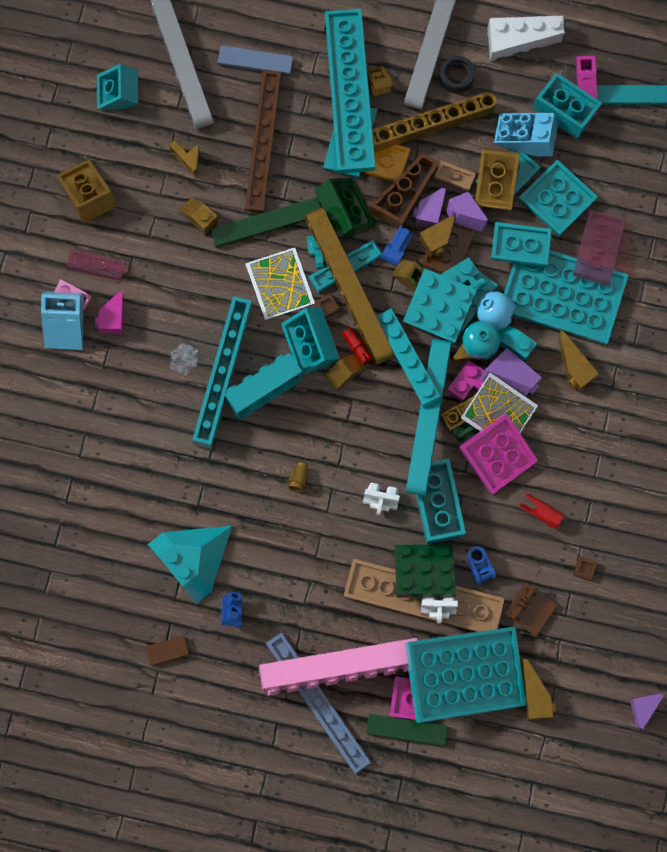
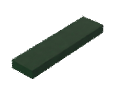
[366,714,448,746]

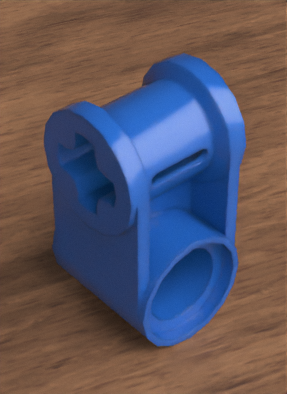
[467,546,497,586]

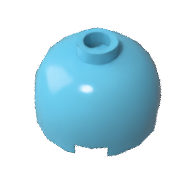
[476,291,515,330]

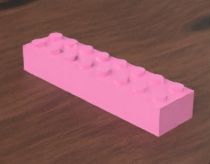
[259,638,417,696]

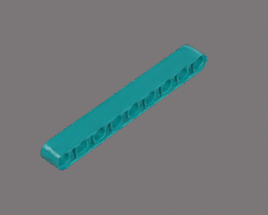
[406,339,452,496]

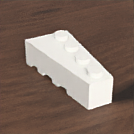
[488,16,564,61]

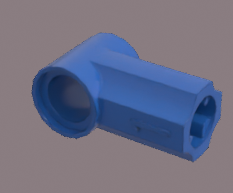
[381,227,413,267]

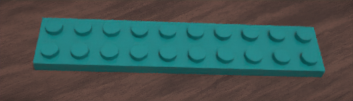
[325,9,375,174]

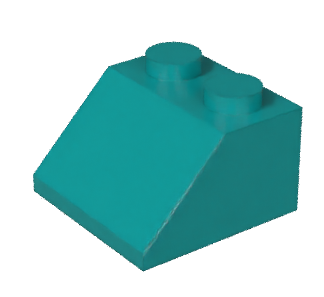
[97,64,138,110]

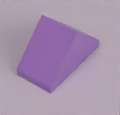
[630,694,664,730]

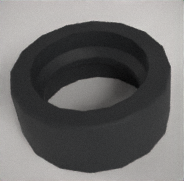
[440,56,475,93]

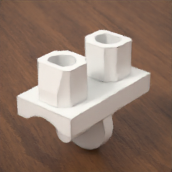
[363,483,400,515]
[421,598,458,624]

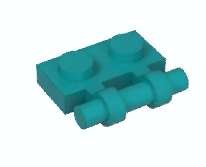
[440,257,486,291]

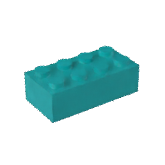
[225,353,302,421]
[416,459,466,545]

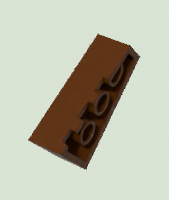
[369,153,439,229]

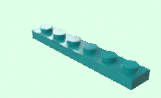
[376,308,441,408]

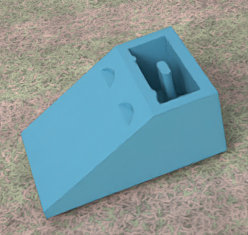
[494,113,558,156]
[41,291,84,350]

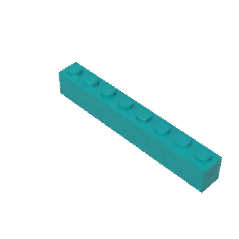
[192,296,252,450]

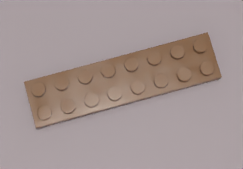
[343,559,505,632]

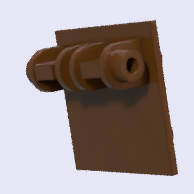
[504,582,558,636]

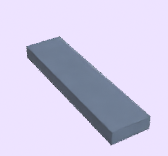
[218,46,293,76]

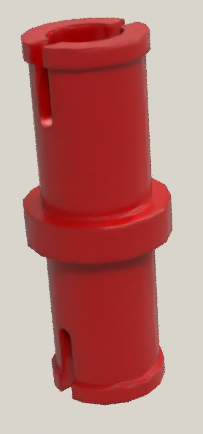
[342,328,373,365]

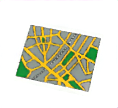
[245,248,314,320]
[461,373,538,433]

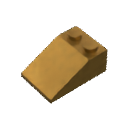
[475,147,520,210]
[56,159,117,223]

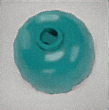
[462,321,501,360]

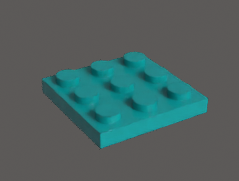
[518,160,598,237]
[403,268,478,343]

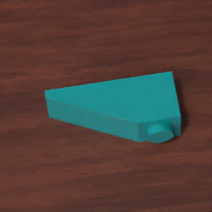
[498,325,537,363]

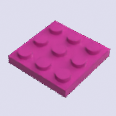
[459,413,538,494]

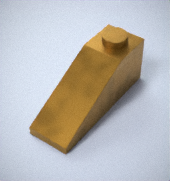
[558,330,599,392]
[521,659,556,720]

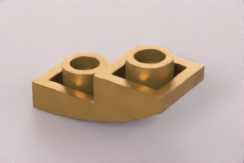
[441,396,475,431]

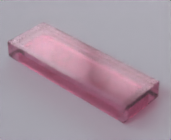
[66,249,126,280]

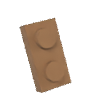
[434,160,476,192]

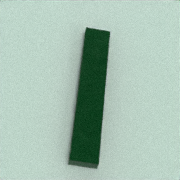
[210,197,321,248]

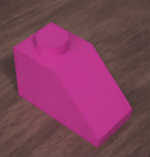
[95,292,124,334]

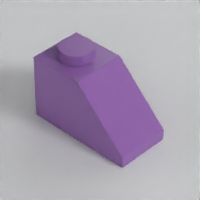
[412,188,446,228]
[446,192,488,232]

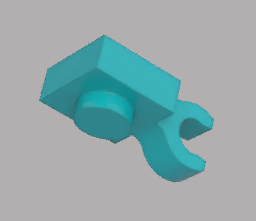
[307,236,324,268]

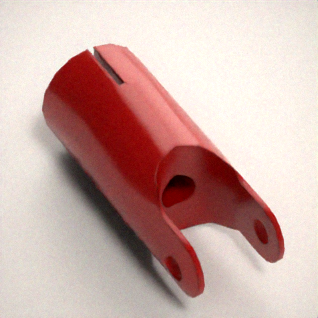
[520,494,565,530]

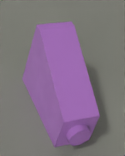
[479,348,542,397]

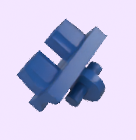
[221,591,242,629]

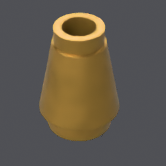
[287,462,308,493]

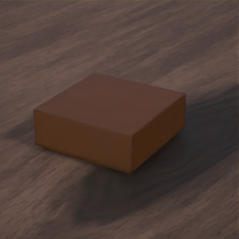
[314,293,340,319]
[573,556,598,581]

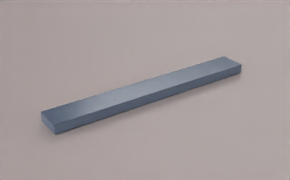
[266,633,371,775]

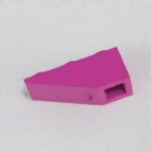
[576,55,597,116]

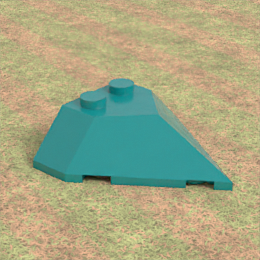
[148,526,233,605]

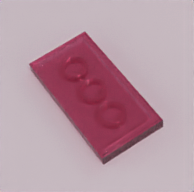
[572,210,626,286]

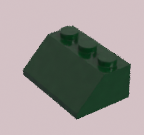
[314,178,376,239]

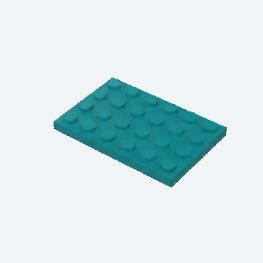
[504,250,629,346]
[405,627,526,723]

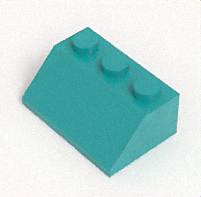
[532,72,602,139]
[281,307,340,375]

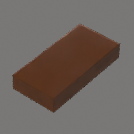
[146,636,189,666]

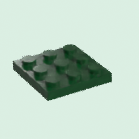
[394,545,456,598]

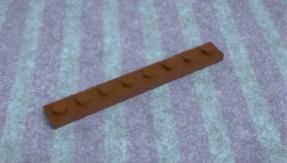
[245,70,281,213]

